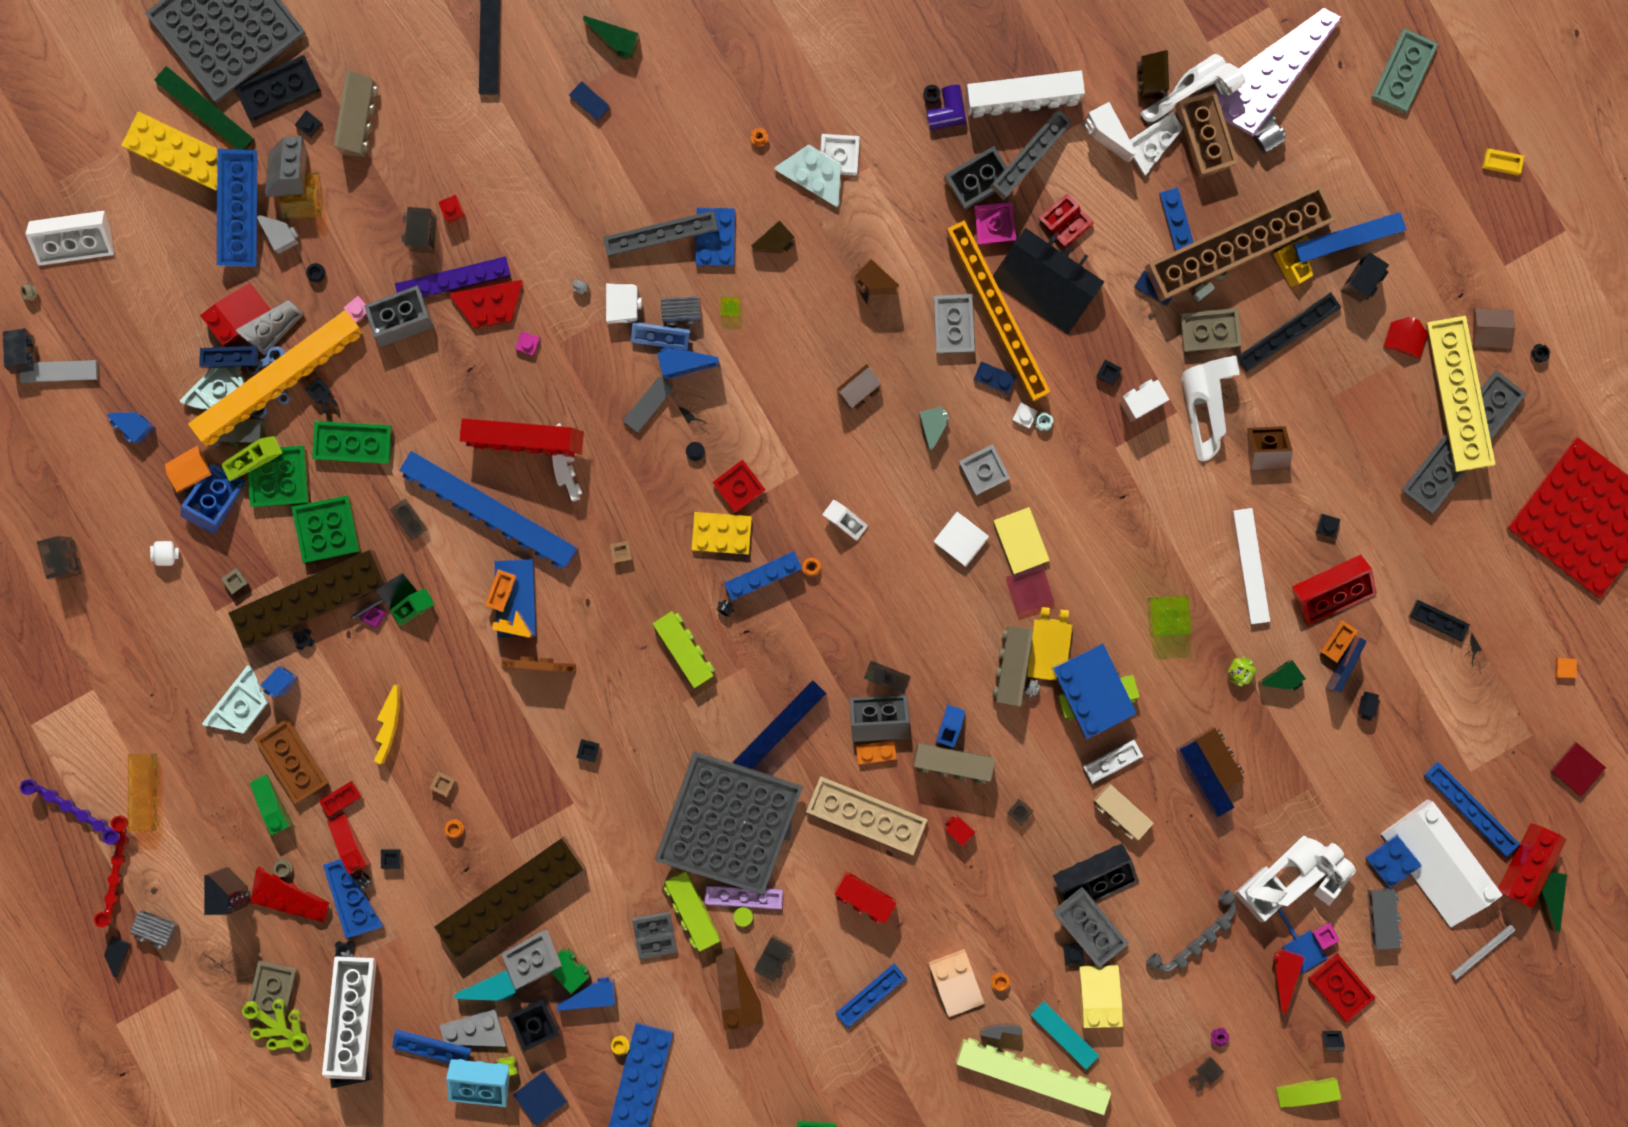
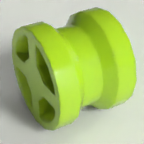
[496,1057,518,1075]

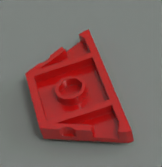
[449,280,523,328]

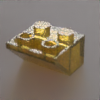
[278,172,323,219]

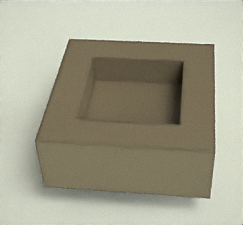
[221,568,249,595]

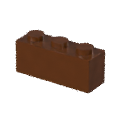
[1192,728,1244,790]

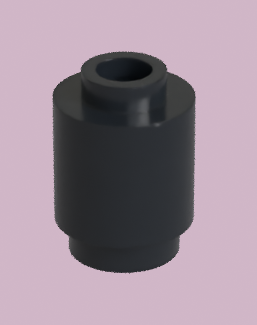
[1357,692,1380,721]

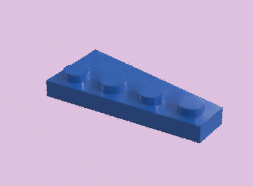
[323,859,384,939]

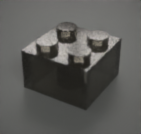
[402,207,437,254]
[37,536,82,580]

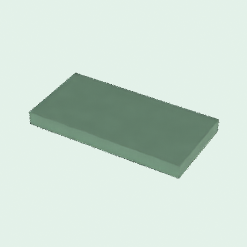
[1371,28,1438,114]

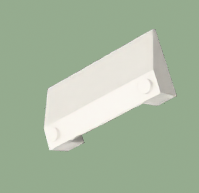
[1381,800,1503,927]

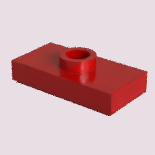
[319,780,363,817]

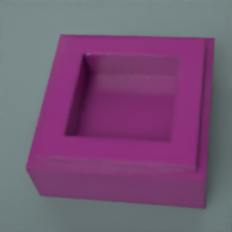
[360,603,387,629]

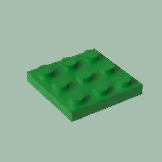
[248,445,309,507]
[291,495,361,563]

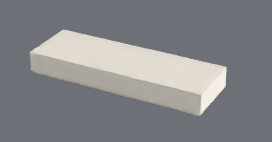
[1083,740,1143,784]

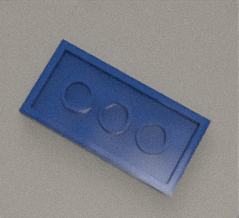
[494,559,536,638]

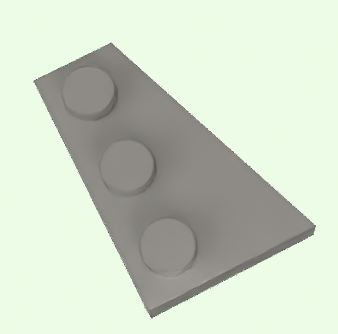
[236,300,304,355]

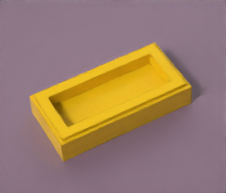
[1482,148,1525,176]

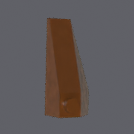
[715,947,763,1030]

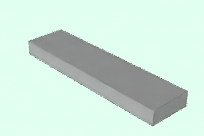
[20,360,98,383]

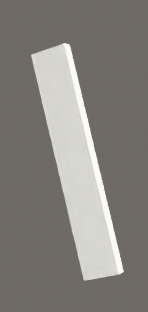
[1232,508,1270,624]

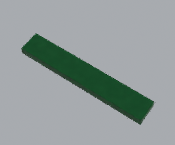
[154,66,255,150]

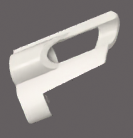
[1246,836,1356,906]

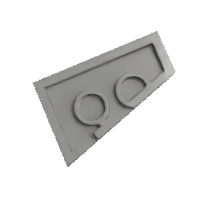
[440,1008,507,1047]

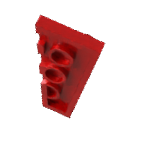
[250,866,330,923]

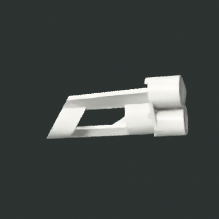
[1140,54,1246,122]
[1181,356,1240,461]

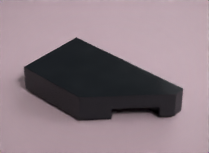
[104,936,131,977]

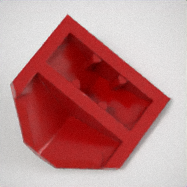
[1383,317,1428,358]

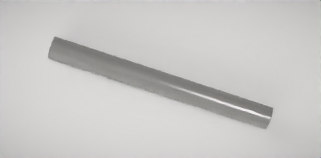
[1451,925,1515,980]

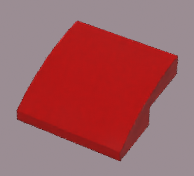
[1039,193,1094,249]

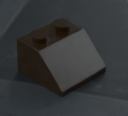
[1136,50,1169,98]

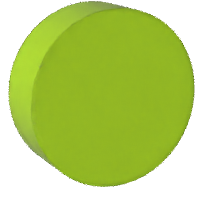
[734,907,753,927]

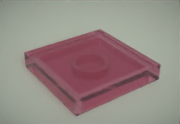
[1006,565,1054,613]

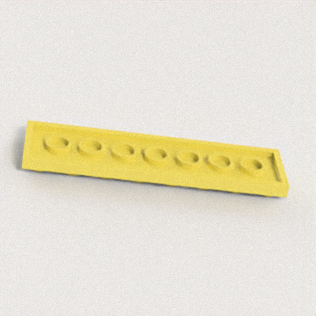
[1426,316,1495,472]

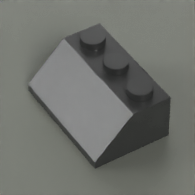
[265,136,307,197]
[364,285,434,347]
[849,695,910,742]

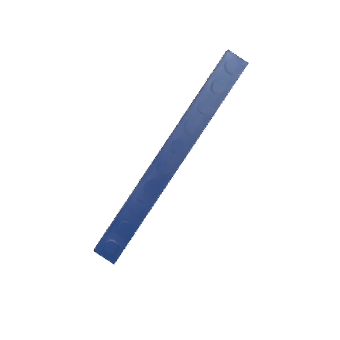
[399,451,578,569]

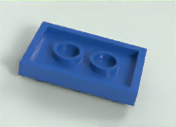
[696,208,735,267]

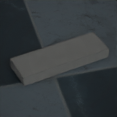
[623,377,674,433]

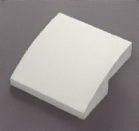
[933,512,989,567]

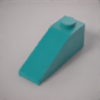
[453,969,518,1001]

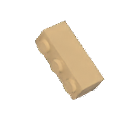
[1093,783,1154,840]

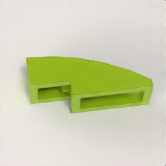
[1276,1077,1341,1107]

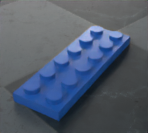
[216,149,257,267]
[608,1022,673,1127]

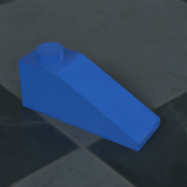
[556,977,616,1011]

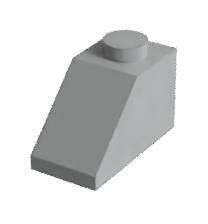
[257,215,299,254]

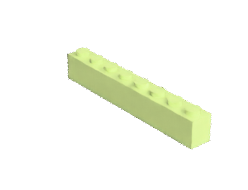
[956,1038,1111,1115]

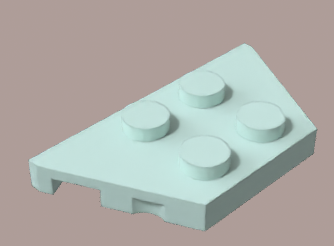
[775,145,842,207]
[180,367,245,411]
[202,665,269,733]

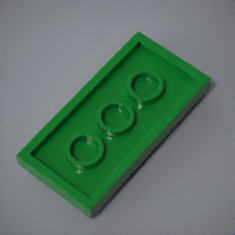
[312,421,392,464]

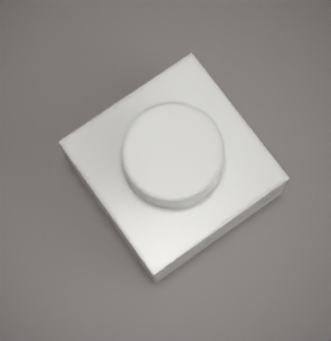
[1012,403,1038,429]

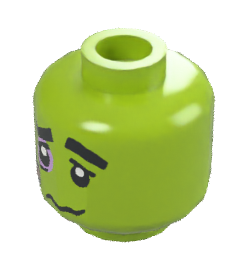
[1227,656,1256,686]

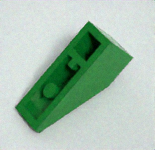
[250,774,294,835]

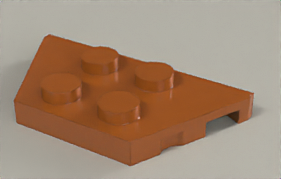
[502,656,576,672]

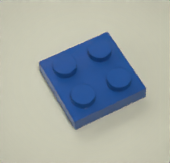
[1366,834,1422,888]

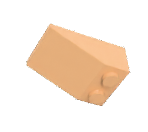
[928,949,985,1017]

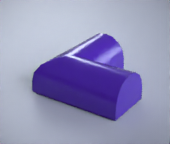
[926,85,967,130]

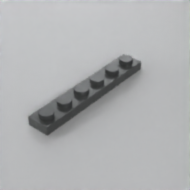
[990,109,1072,200]
[603,210,719,257]

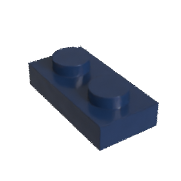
[973,361,1016,394]

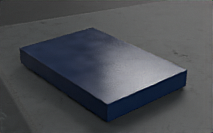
[1325,637,1366,692]

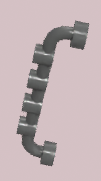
[1146,889,1236,972]

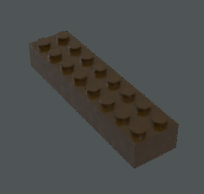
[228,550,388,648]
[434,836,586,959]

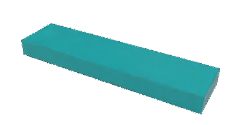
[1030,1000,1099,1069]

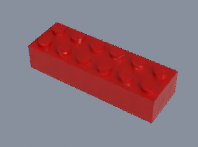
[459,418,584,458]

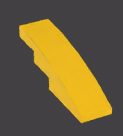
[374,684,401,764]

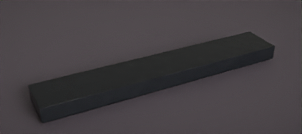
[479,0,500,95]
[1237,292,1342,373]

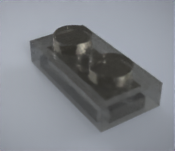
[390,498,429,540]

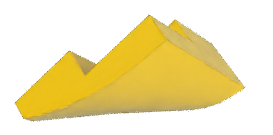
[1273,235,1313,287]

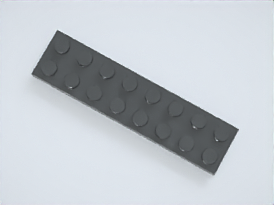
[1401,370,1526,514]

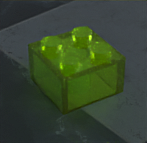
[1147,595,1192,636]

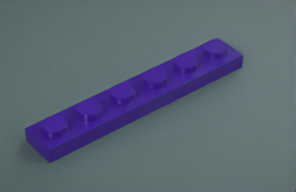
[395,256,511,297]

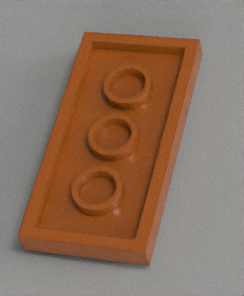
[254,718,329,804]

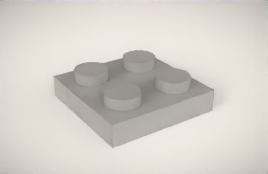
[959,444,1010,496]

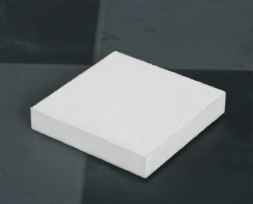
[821,134,860,175]

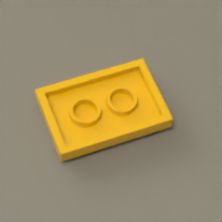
[692,512,752,555]

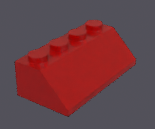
[1292,554,1377,626]
[1498,823,1567,909]

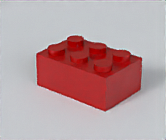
[834,870,897,924]

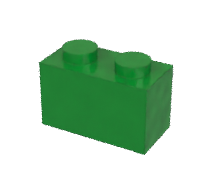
[551,947,590,994]

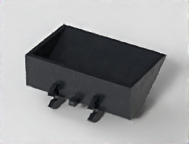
[993,228,1104,334]

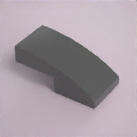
[980,1023,1022,1039]

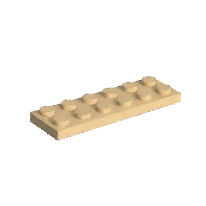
[806,776,928,855]

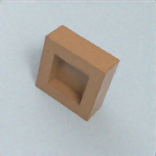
[610,541,633,563]
[429,771,456,797]

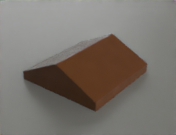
[1472,309,1515,349]

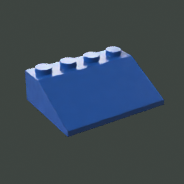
[1051,644,1137,739]

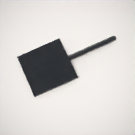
[351,573,417,619]

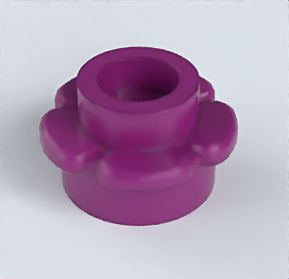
[1211,1028,1230,1047]

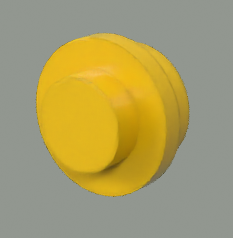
[611,1036,630,1056]

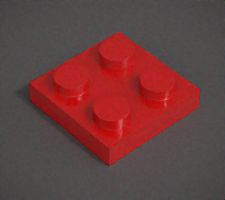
[712,459,766,513]

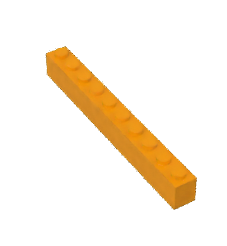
[946,220,1051,403]
[188,310,362,446]

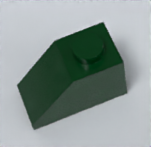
[1258,660,1306,691]

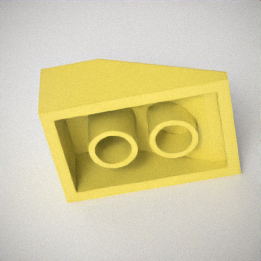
[1079,965,1123,1028]

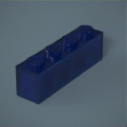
[1176,739,1235,817]

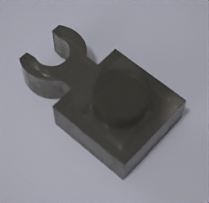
[1188,1056,1224,1091]

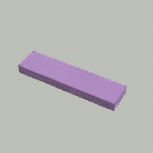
[705,885,783,910]

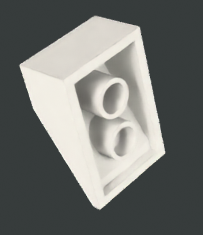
[1084,102,1136,162]

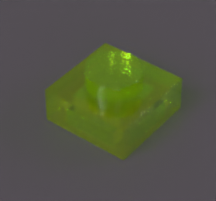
[720,297,740,317]

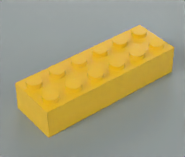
[121,111,217,192]

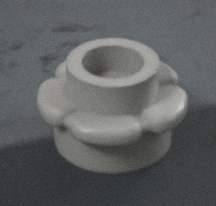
[571,279,589,294]
[1024,679,1040,698]

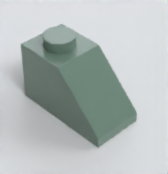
[919,406,949,451]

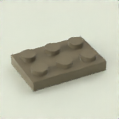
[1180,308,1242,353]
[245,960,298,1022]

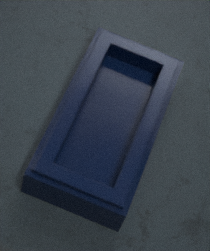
[569,81,610,121]

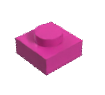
[515,331,540,356]
[1312,923,1340,950]

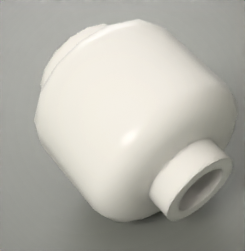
[150,541,178,566]

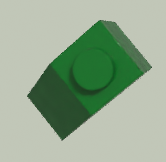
[390,588,435,627]

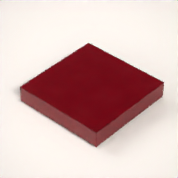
[1550,742,1606,797]

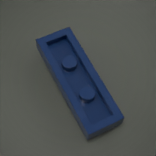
[199,346,258,368]

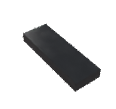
[1408,600,1470,642]

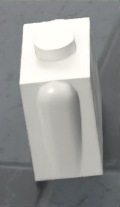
[606,283,642,324]

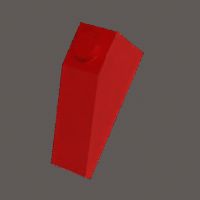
[327,812,370,874]
[1272,948,1304,1013]

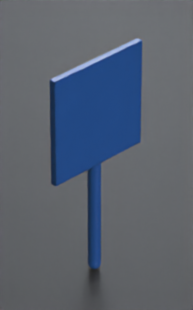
[1278,908,1327,975]

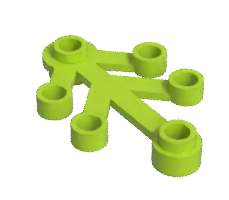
[242,998,309,1052]

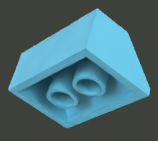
[446,1059,510,1107]

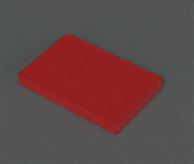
[1308,953,1376,1023]

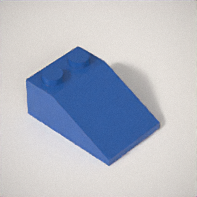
[657,347,721,380]
[180,463,245,535]

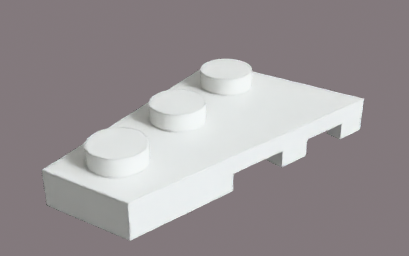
[1130,112,1183,176]

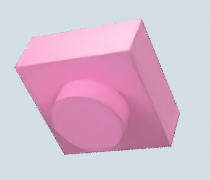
[344,296,367,323]

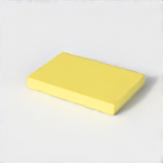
[993,507,1050,574]

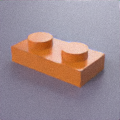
[485,569,517,612]
[1320,620,1358,663]
[856,740,897,764]

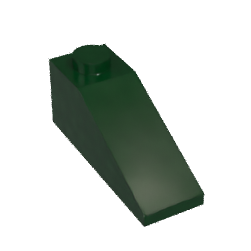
[583,16,640,60]
[1539,871,1567,932]

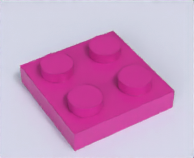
[974,202,1016,245]

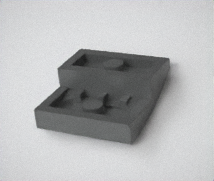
[632,911,677,959]

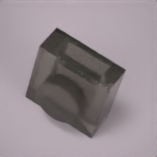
[1006,798,1033,826]

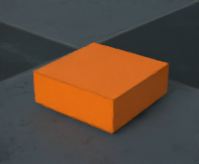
[1555,658,1577,678]

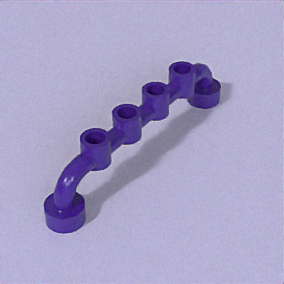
[20,779,120,845]

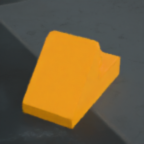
[492,611,533,638]

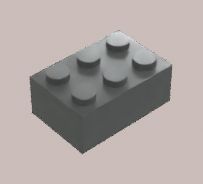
[943,146,1007,212]

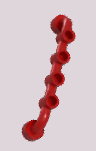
[94,815,129,928]

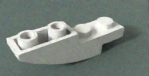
[552,423,582,502]

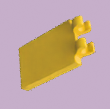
[1026,607,1073,681]

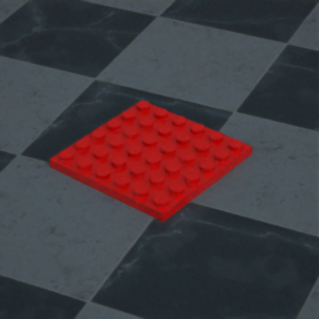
[1507,437,1628,598]

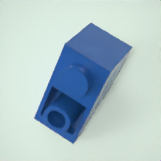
[106,412,156,444]
[260,666,298,698]
[935,704,965,748]

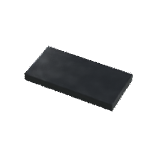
[236,55,321,122]

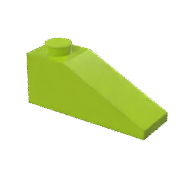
[221,436,282,481]

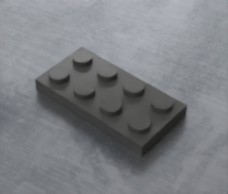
[1052,887,1129,968]

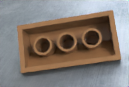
[1175,90,1239,179]

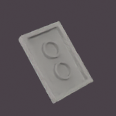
[934,294,975,354]
[502,930,562,990]

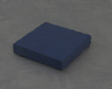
[513,1070,568,1126]

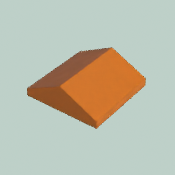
[165,445,212,494]

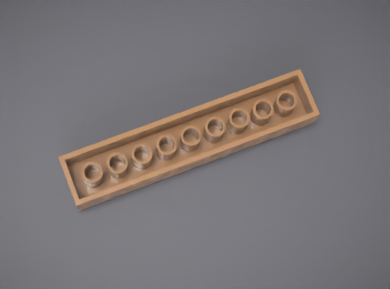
[1144,185,1337,302]

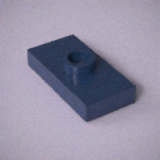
[1134,270,1172,307]

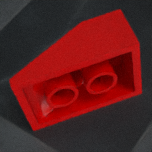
[200,283,271,347]

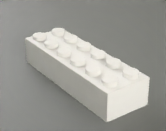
[965,70,1085,118]
[322,957,377,1080]

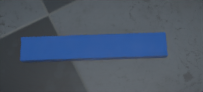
[1293,212,1407,263]
[1424,762,1520,858]

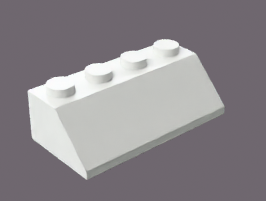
[25,211,114,266]

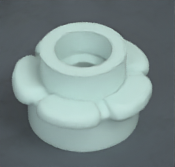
[1034,412,1053,431]

